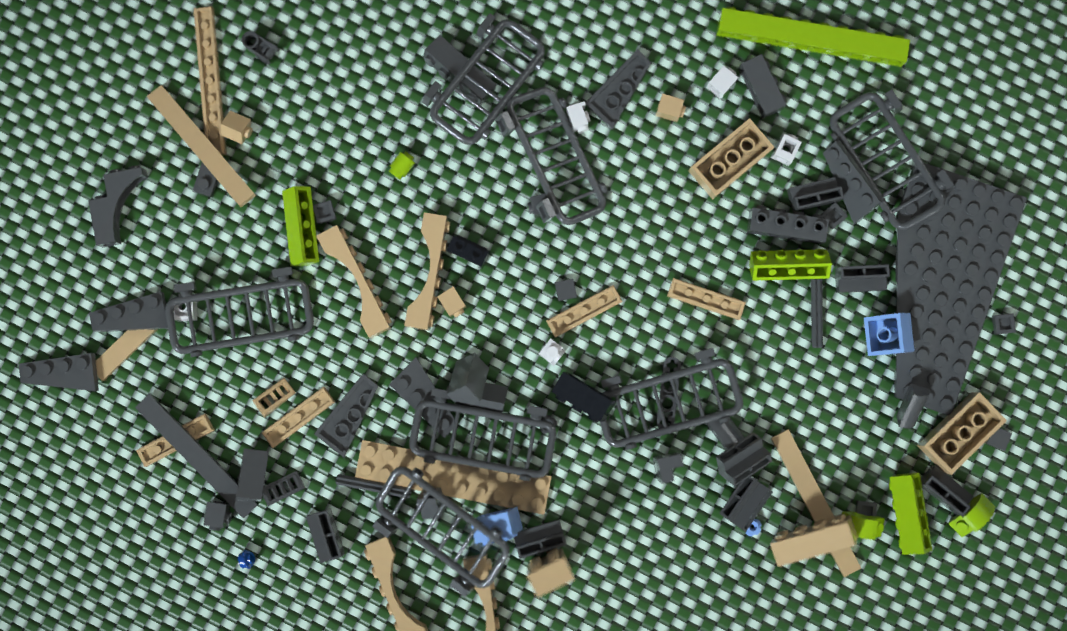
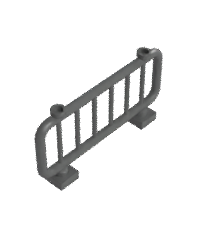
[422,13,545,145]
[495,87,607,225]
[830,89,954,230]
[165,267,314,357]
[600,348,743,450]
[409,388,556,481]
[372,467,510,597]

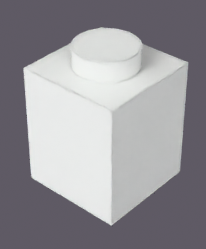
[707,66,738,99]

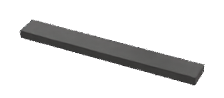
[135,394,258,519]

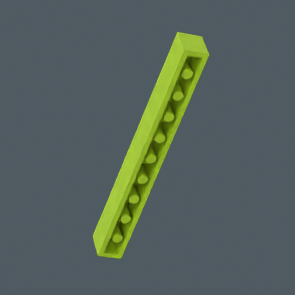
[716,7,910,67]

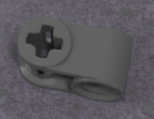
[242,31,280,65]

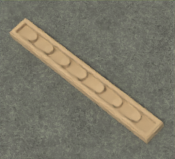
[193,6,227,155]
[146,85,256,207]
[771,429,861,577]

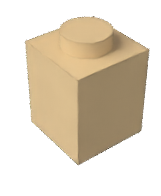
[655,93,686,122]
[221,111,253,144]
[437,286,466,318]

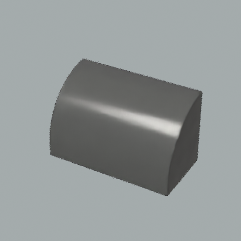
[896,384,930,428]
[706,409,745,450]

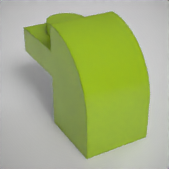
[948,493,995,537]
[841,512,885,540]

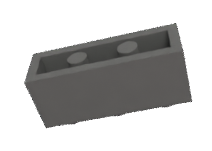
[738,54,787,119]

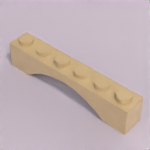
[404,212,451,331]
[316,225,392,339]
[364,536,429,631]
[463,554,500,631]

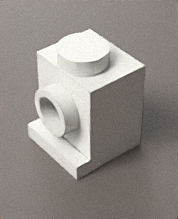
[566,101,590,133]
[771,134,802,166]
[173,293,197,322]
[539,339,565,366]

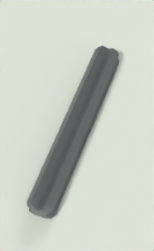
[811,279,823,348]
[336,474,412,498]

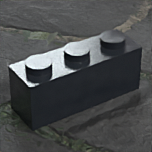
[551,372,616,423]

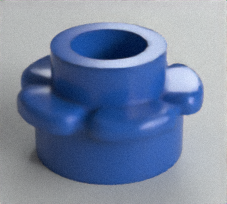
[238,550,255,569]

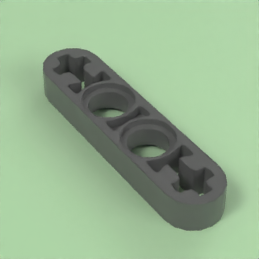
[656,357,681,428]

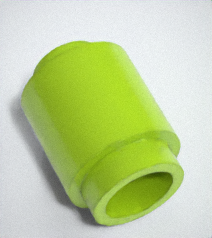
[388,151,415,180]

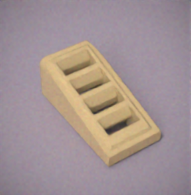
[252,378,296,418]

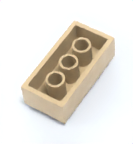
[689,118,775,200]
[917,392,1007,475]
[770,514,858,567]
[527,548,575,598]

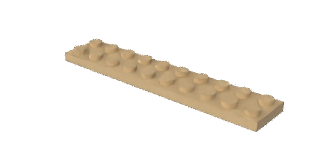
[355,440,552,515]

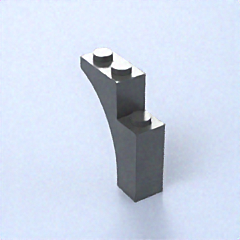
[88,166,148,248]

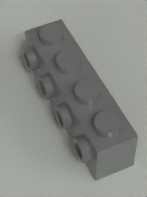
[423,35,497,105]
[747,206,829,244]

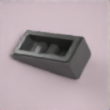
[263,471,305,506]

